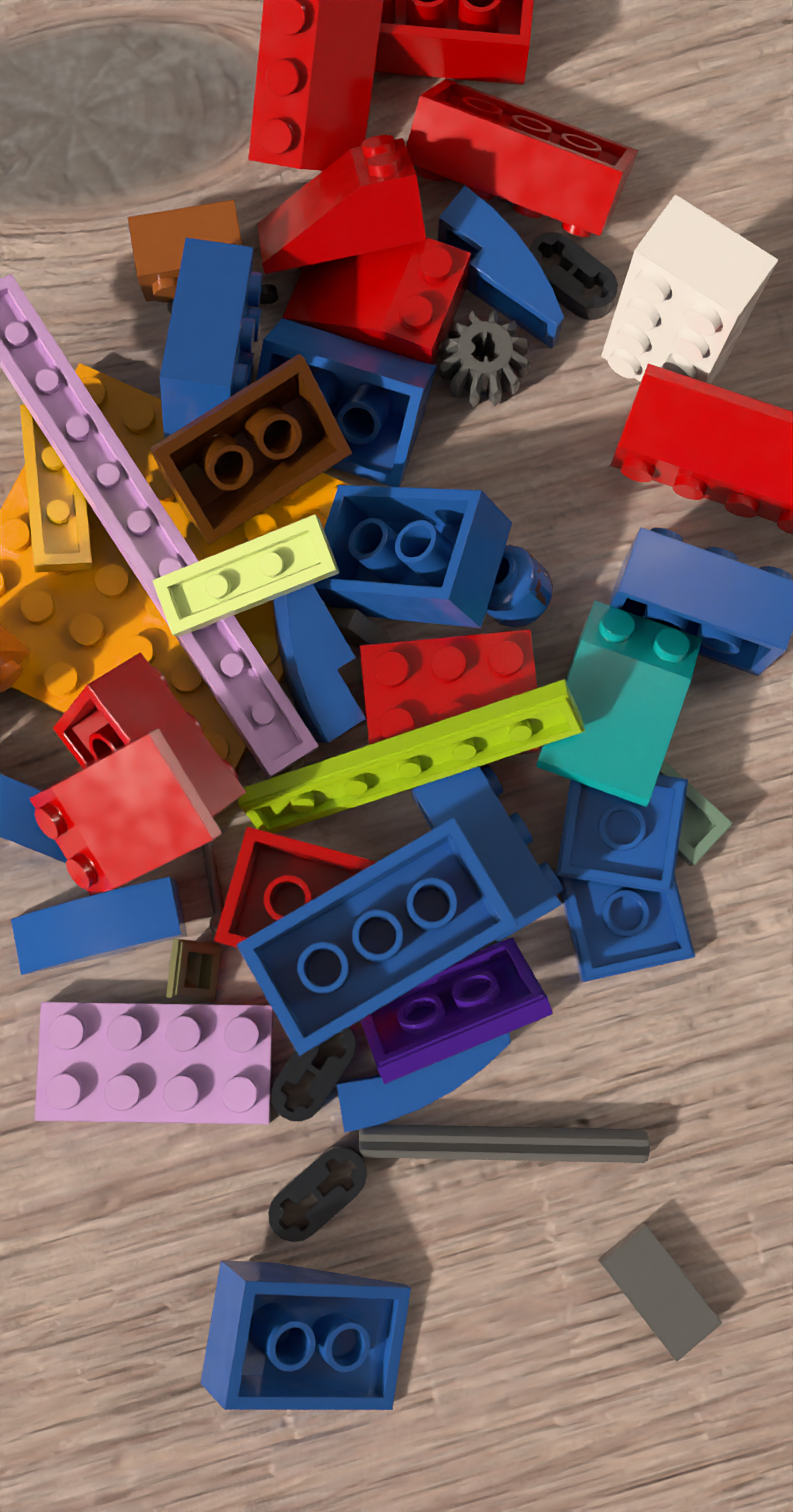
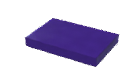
[360,938,553,1084]

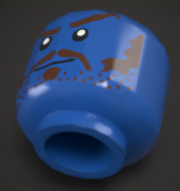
[486,545,553,628]

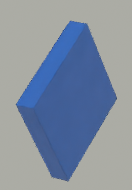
[555,775,688,894]
[555,871,695,982]

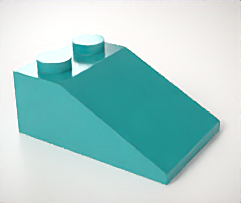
[536,600,702,807]

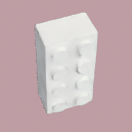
[601,194,778,384]

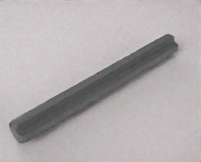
[359,1124,650,1163]

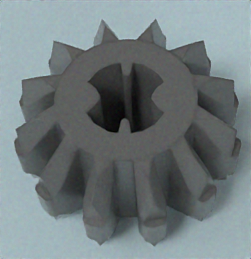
[439,310,530,407]

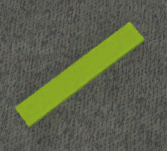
[238,679,585,834]

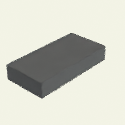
[598,1223,722,1362]

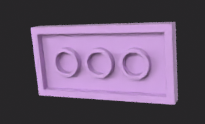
[34,1002,274,1124]

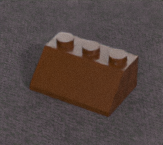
[150,354,352,545]

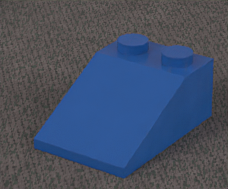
[200,1260,411,1410]

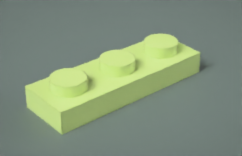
[152,515,340,637]

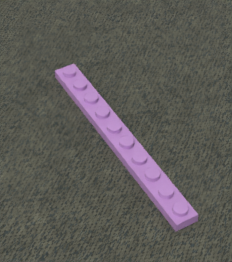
[0,274,319,779]

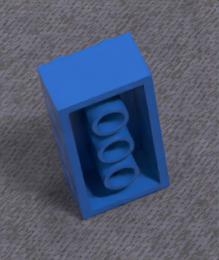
[237,817,518,1056]

